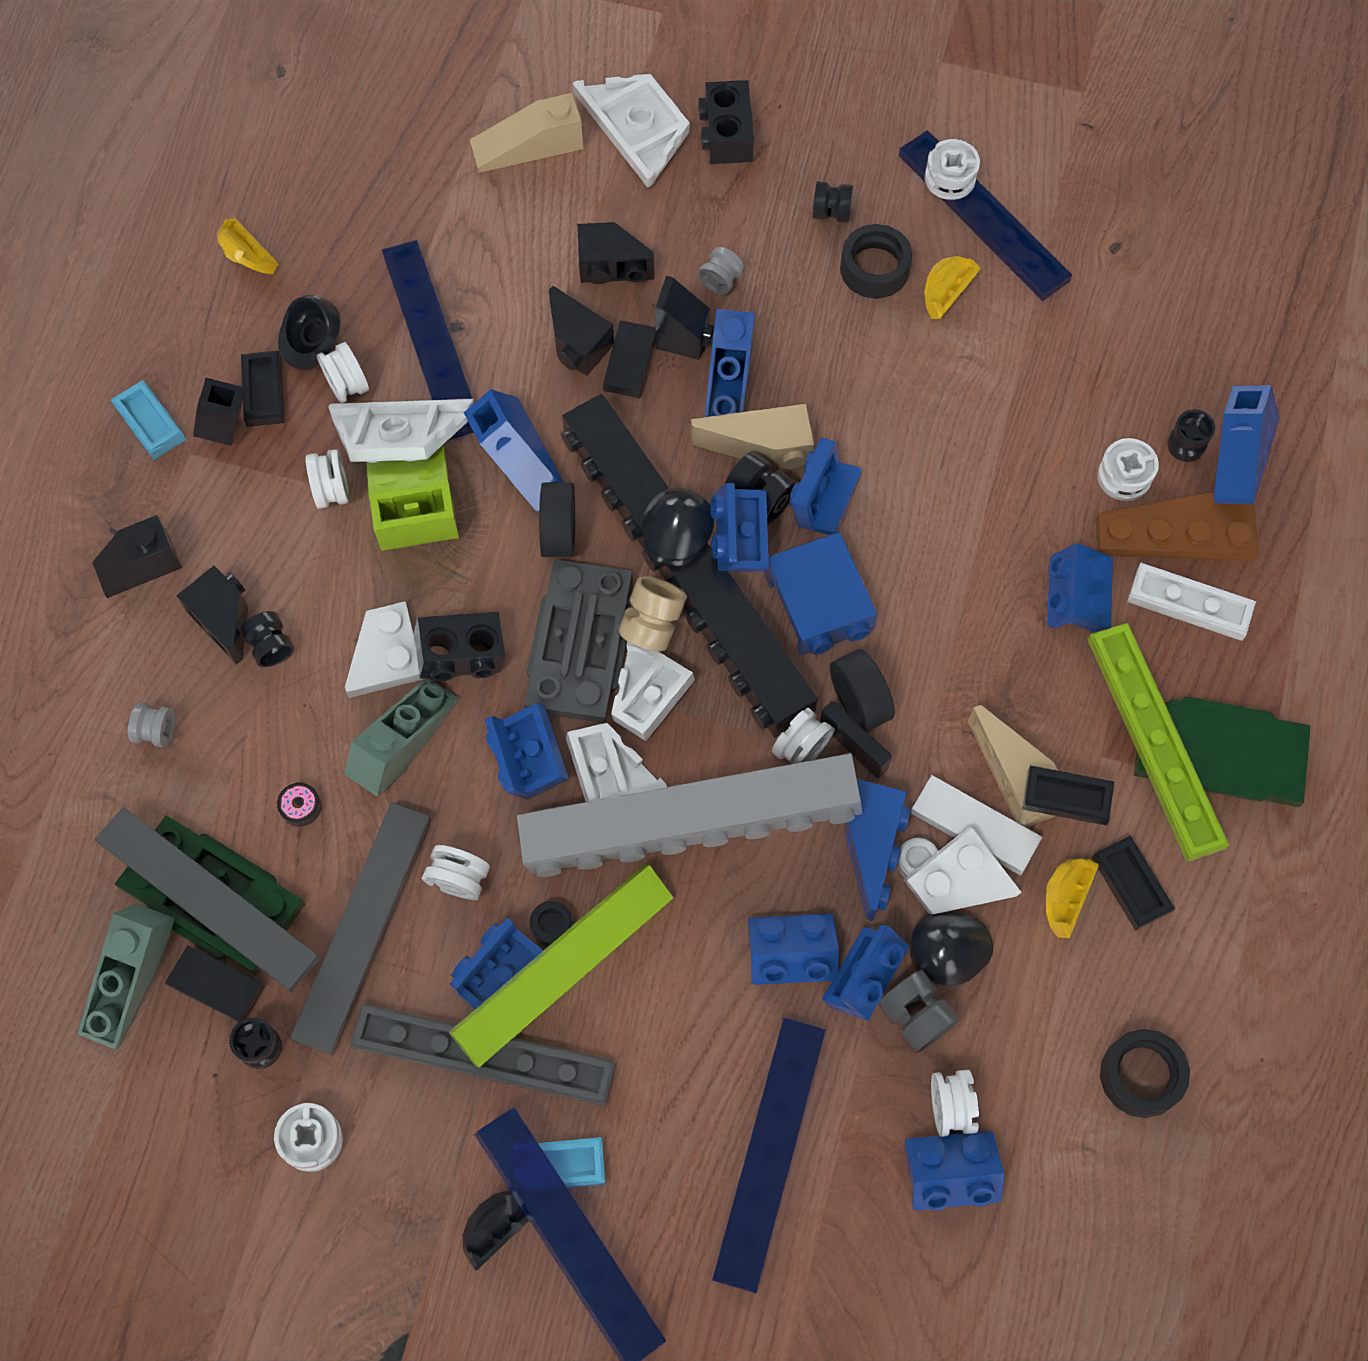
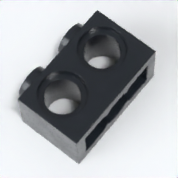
[698,80,754,164]
[414,612,505,682]

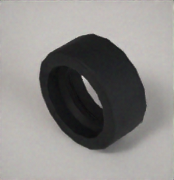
[840,224,913,299]
[539,482,575,557]
[830,649,895,731]
[1100,1029,1190,1118]

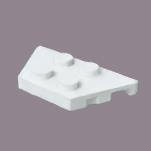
[573,74,690,188]
[329,399,474,463]

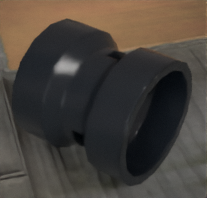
[812,181,853,222]
[1167,409,1215,462]
[241,611,295,667]
[229,1017,282,1069]

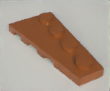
[1095,491,1259,561]

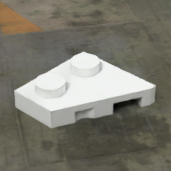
[345,602,425,698]
[611,641,695,741]
[566,723,667,802]
[903,828,1022,914]

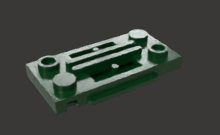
[1133,697,1311,807]
[115,815,305,975]

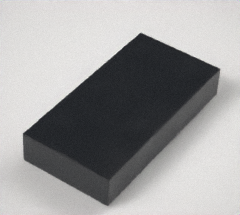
[603,320,656,398]
[241,350,285,427]
[820,701,891,779]
[1022,765,1114,826]
[1092,836,1175,931]
[165,945,264,1022]

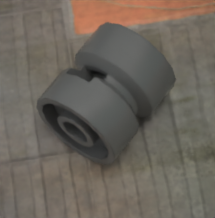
[878,970,961,1054]

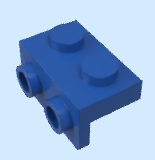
[790,438,862,535]
[710,483,769,572]
[1047,543,1113,633]
[485,703,569,800]
[748,913,839,985]
[450,918,543,1010]
[822,925,909,1021]
[904,1131,1004,1211]

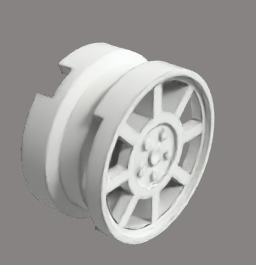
[925,139,980,200]
[317,342,369,403]
[1097,438,1159,501]
[306,449,350,509]
[772,708,835,764]
[422,845,490,900]
[931,1070,979,1136]
[274,1103,343,1172]

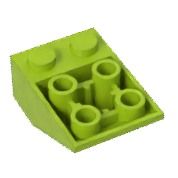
[366,444,459,551]

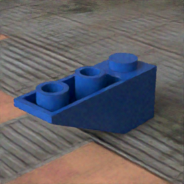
[704,308,756,417]
[1214,385,1280,504]
[464,389,563,513]
[844,779,911,922]

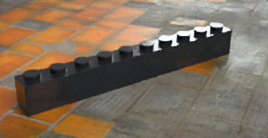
[560,393,818,738]

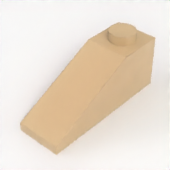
[470,93,583,173]
[690,404,814,469]
[968,705,1058,828]

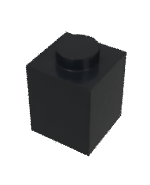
[193,377,245,446]

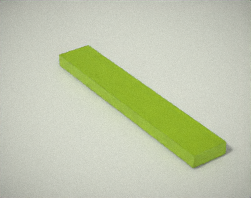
[1088,623,1229,862]
[449,864,674,1068]

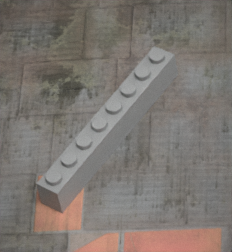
[517,753,863,877]

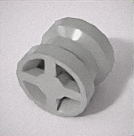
[698,247,744,295]
[128,703,175,748]

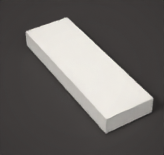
[1127,563,1256,641]
[911,775,1042,876]

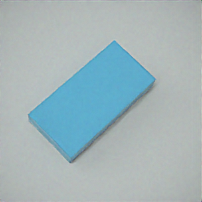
[111,380,186,460]
[513,1137,606,1192]

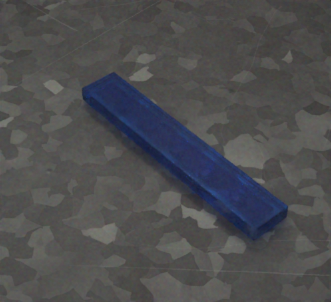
[899,130,1072,301]
[382,240,474,441]
[712,1018,826,1294]
[474,1107,666,1361]

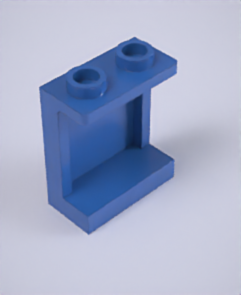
[764,532,877,655]

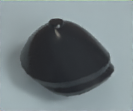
[278,295,341,370]
[642,488,714,566]
[910,912,993,986]

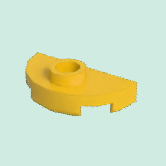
[217,217,278,274]
[924,256,981,319]
[1046,858,1099,939]

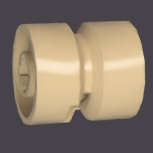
[618,576,687,651]

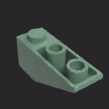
[345,678,459,797]
[77,903,175,1049]

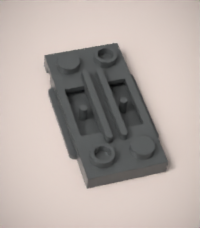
[524,559,633,723]

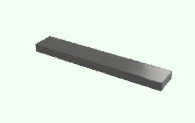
[290,802,431,1056]
[94,807,320,993]
[350,1003,616,1107]

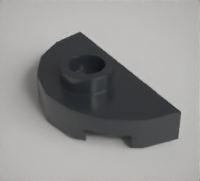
[463,1190,544,1271]

